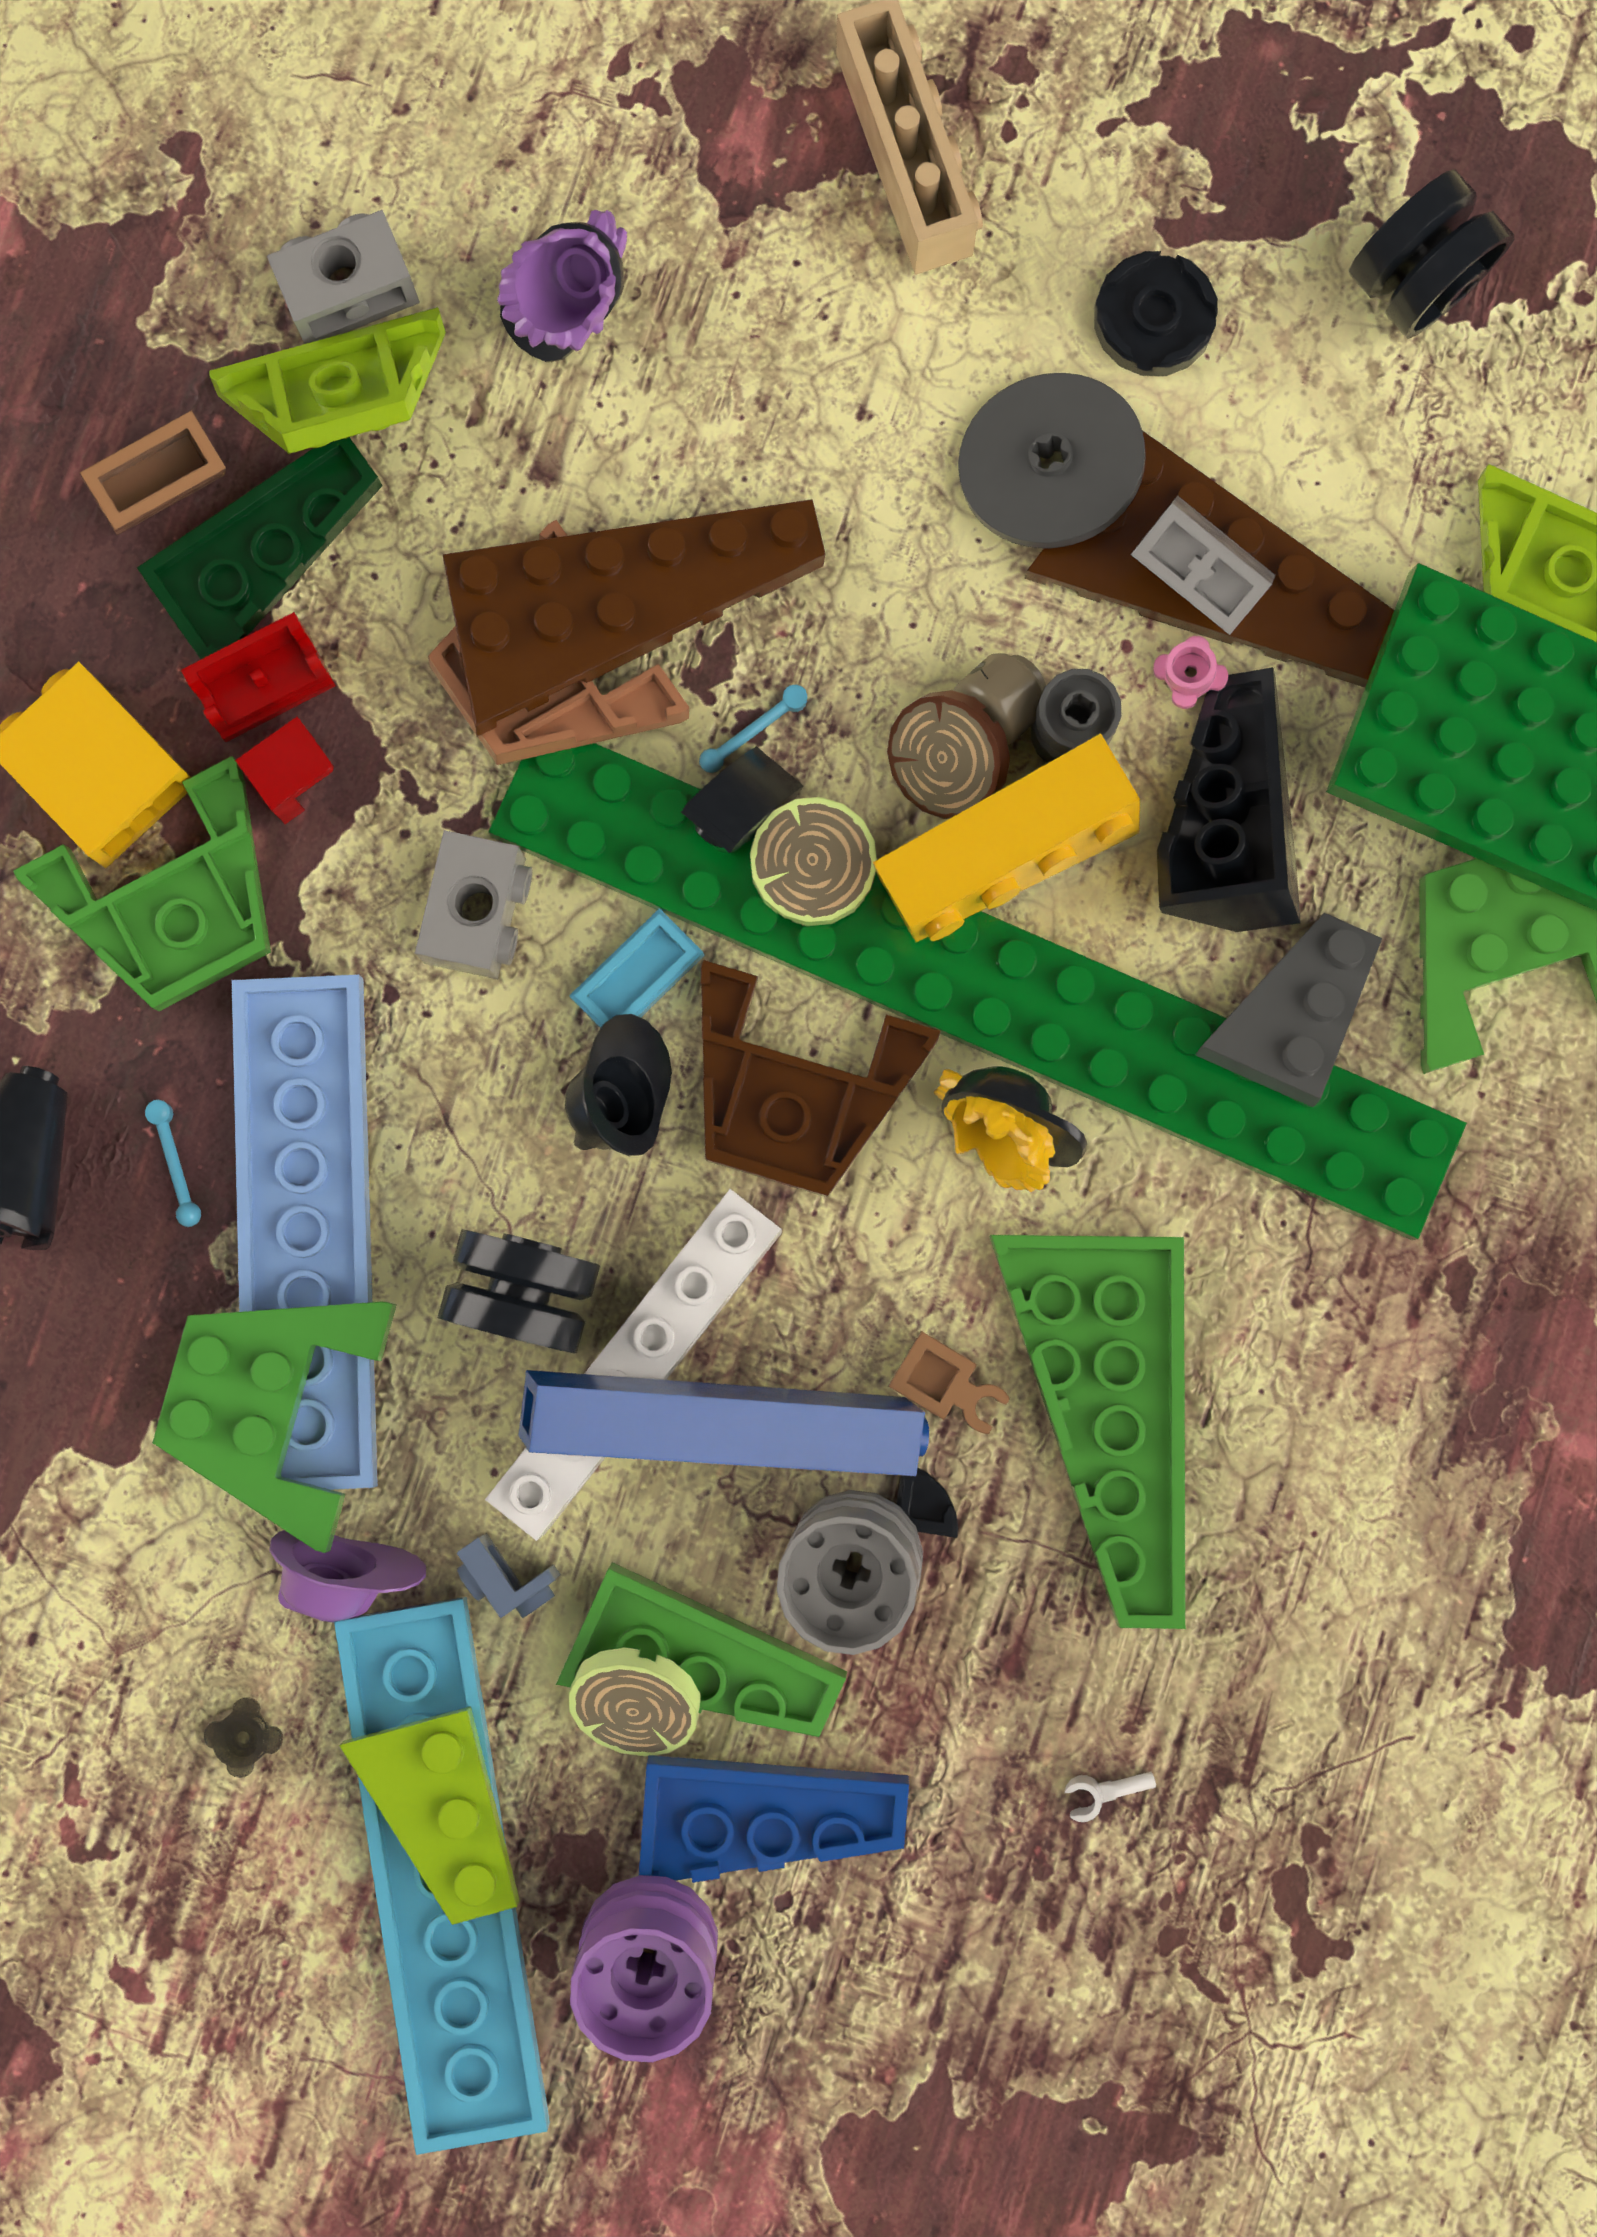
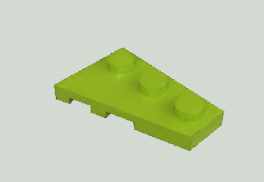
[339,1706,520,1925]

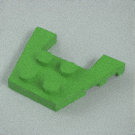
[13,756,271,1011]
[1419,858,1597,1074]
[152,1301,397,1553]

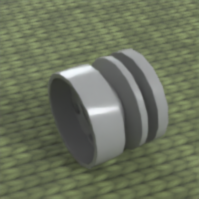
[777,1490,923,1655]

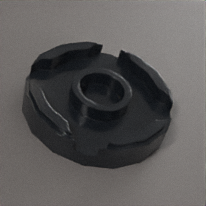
[1094,251,1218,376]

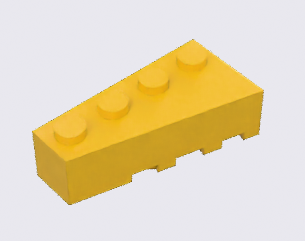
[873,733,1140,942]

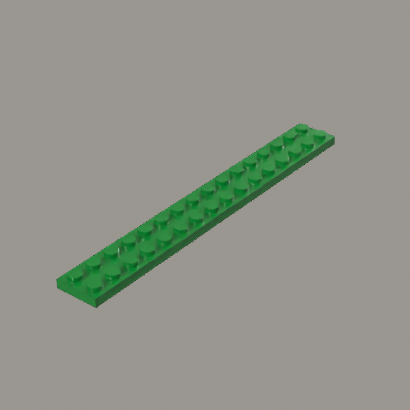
[488,743,1467,1240]

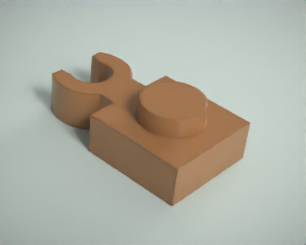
[888,1331,1010,1434]

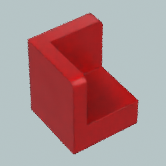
[235,716,334,825]

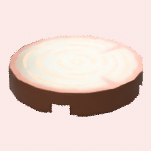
[887,690,1010,819]

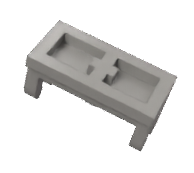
[1131,496,1275,635]

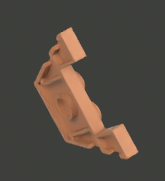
[428,520,690,765]

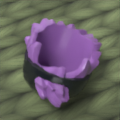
[497,210,627,363]

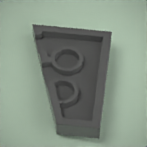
[1195,913,1382,1107]

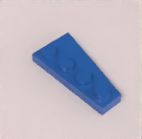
[639,1755,909,1883]

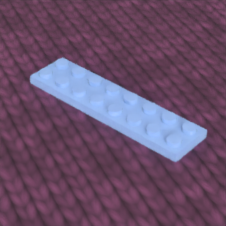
[232,974,378,1490]

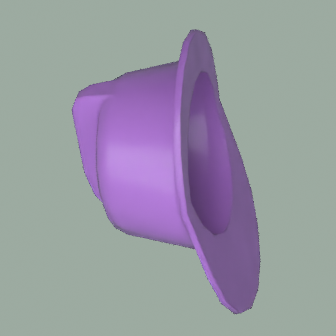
[269,1530,426,1622]

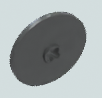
[958,373,1146,548]

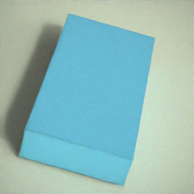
[569,908,704,1028]

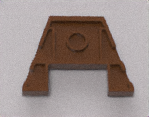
[701,960,941,1198]

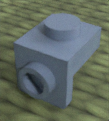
[457,1533,561,1619]

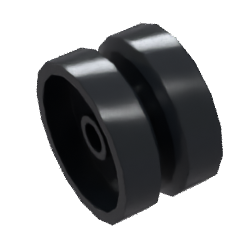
[1349,169,1515,339]
[437,1229,600,1353]

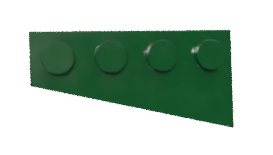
[137,437,382,659]

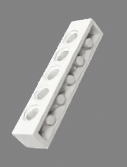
[485,1189,782,1541]

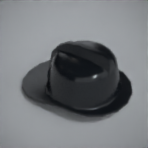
[565,1014,672,1156]

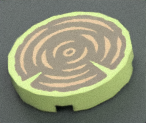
[750,797,877,926]
[569,1648,700,1757]

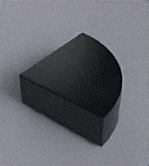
[896,1468,958,1538]

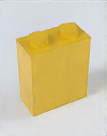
[0,661,191,868]

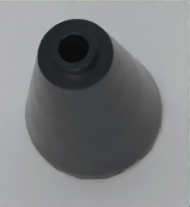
[0,1066,68,1250]

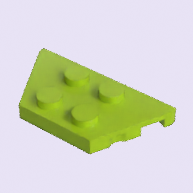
[209,307,446,454]
[1478,464,1597,642]

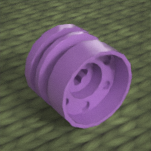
[570,1875,718,2062]

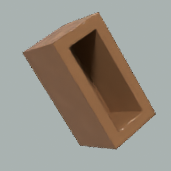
[80,410,226,536]

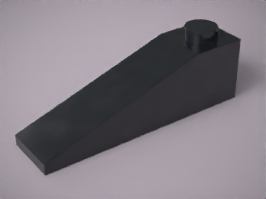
[1157,667,1301,932]

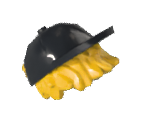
[934,1066,1087,1192]

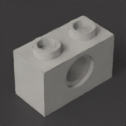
[267,210,420,344]
[415,830,532,980]

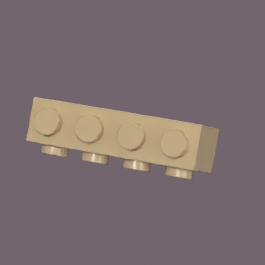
[836,0,983,275]

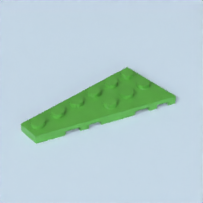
[989,1235,1186,1629]

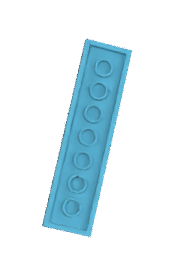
[334,1597,550,2155]

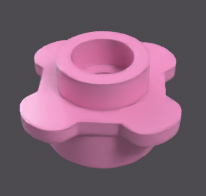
[1153,636,1228,709]

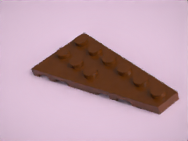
[1024,430,1394,687]
[443,499,826,737]

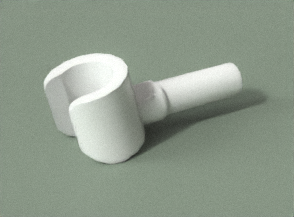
[1064,1772,1156,1822]

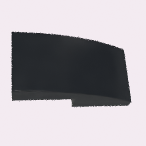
[681,746,804,853]

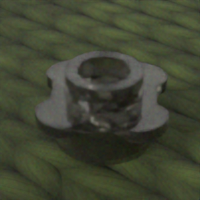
[204,1697,283,1778]

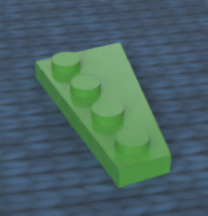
[556,1562,847,1737]

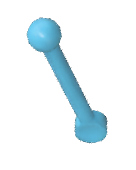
[699,685,807,773]
[145,1100,201,1227]

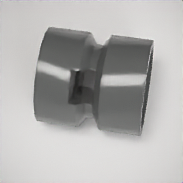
[1031,669,1122,763]

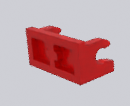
[181,612,336,742]

